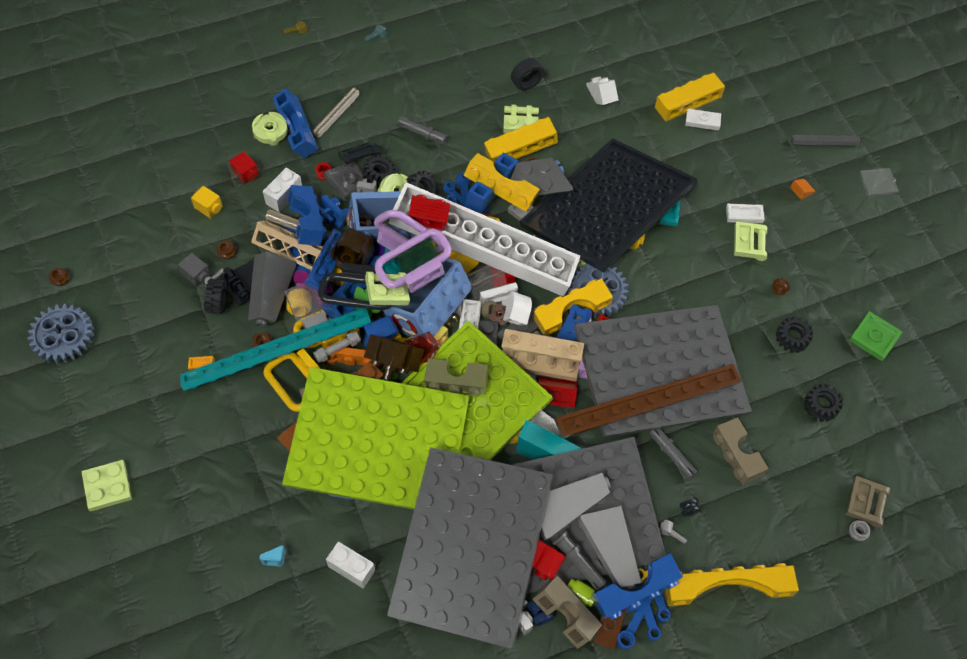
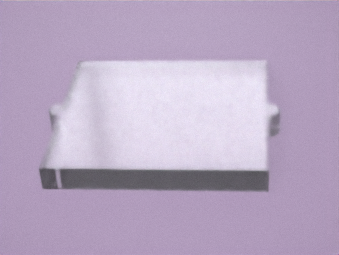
[860,168,899,196]
[284,283,324,322]

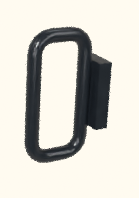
[318,262,393,310]

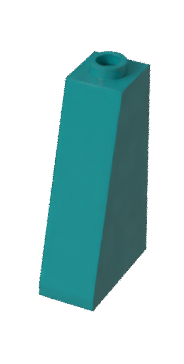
[516,420,582,460]

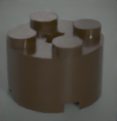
[330,228,375,270]

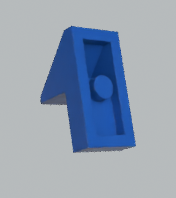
[361,316,399,347]

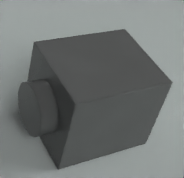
[178,253,211,287]

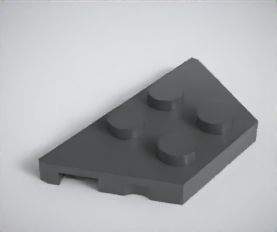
[504,158,574,202]

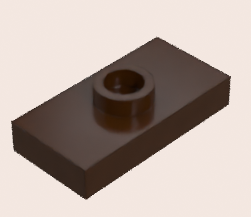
[593,608,627,650]

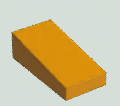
[188,356,215,370]

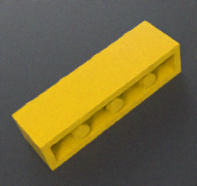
[655,72,725,122]
[484,117,558,163]

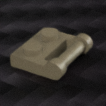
[845,476,890,528]

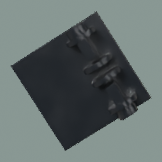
[219,260,254,306]

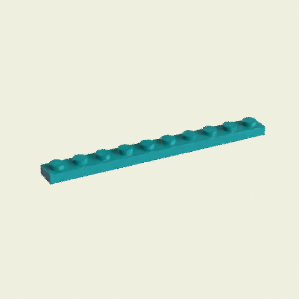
[180,308,371,391]

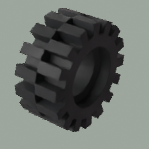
[362,155,396,188]
[406,170,439,196]
[203,279,228,315]
[775,316,814,353]
[804,384,843,422]

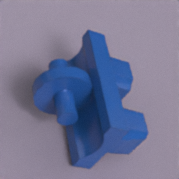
[320,195,349,230]

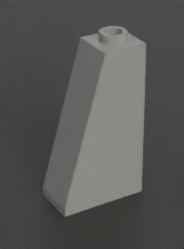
[540,473,611,540]
[577,506,641,591]

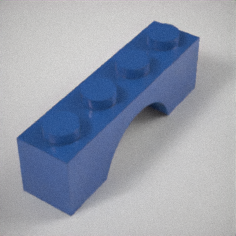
[272,88,318,159]
[464,153,518,214]
[288,185,326,246]
[321,256,381,319]
[591,553,683,620]

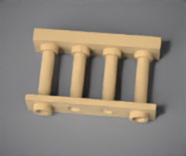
[502,329,584,381]

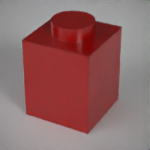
[229,151,259,184]

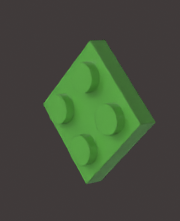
[849,311,902,361]

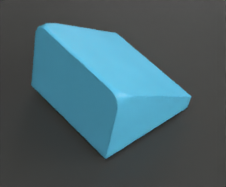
[259,545,286,567]

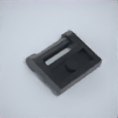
[338,141,380,165]

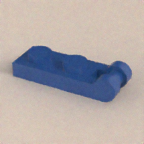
[556,304,592,342]

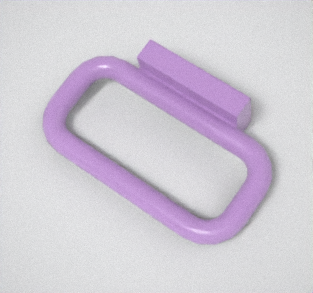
[374,210,443,260]
[375,229,451,293]

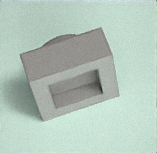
[508,204,533,221]

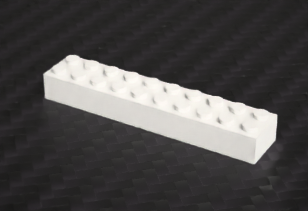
[389,182,580,296]

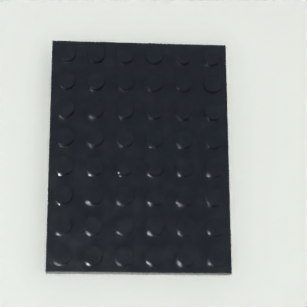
[519,138,697,273]

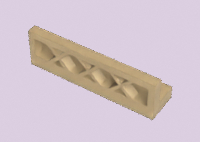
[251,220,323,270]

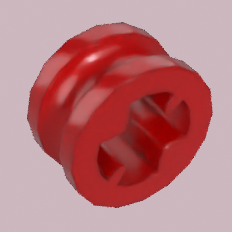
[315,162,331,181]

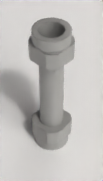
[313,331,361,363]

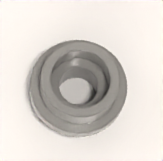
[849,520,870,541]

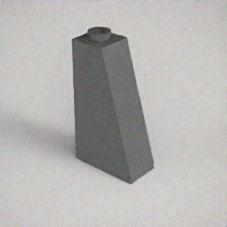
[248,251,296,327]

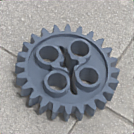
[568,263,629,318]
[27,304,94,364]

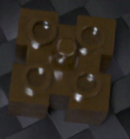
[364,334,424,381]

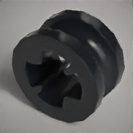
[679,499,700,516]

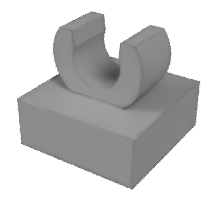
[356,179,377,192]

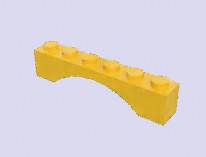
[665,563,799,606]

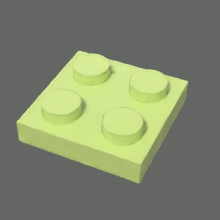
[81,460,132,512]

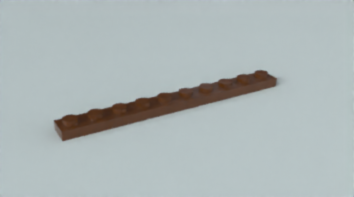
[554,364,741,439]

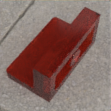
[402,331,441,365]

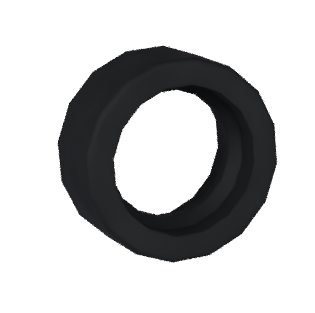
[511,58,544,91]

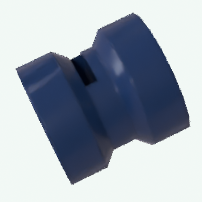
[527,600,555,626]

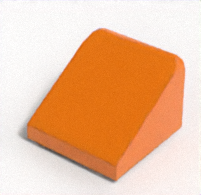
[790,179,816,200]

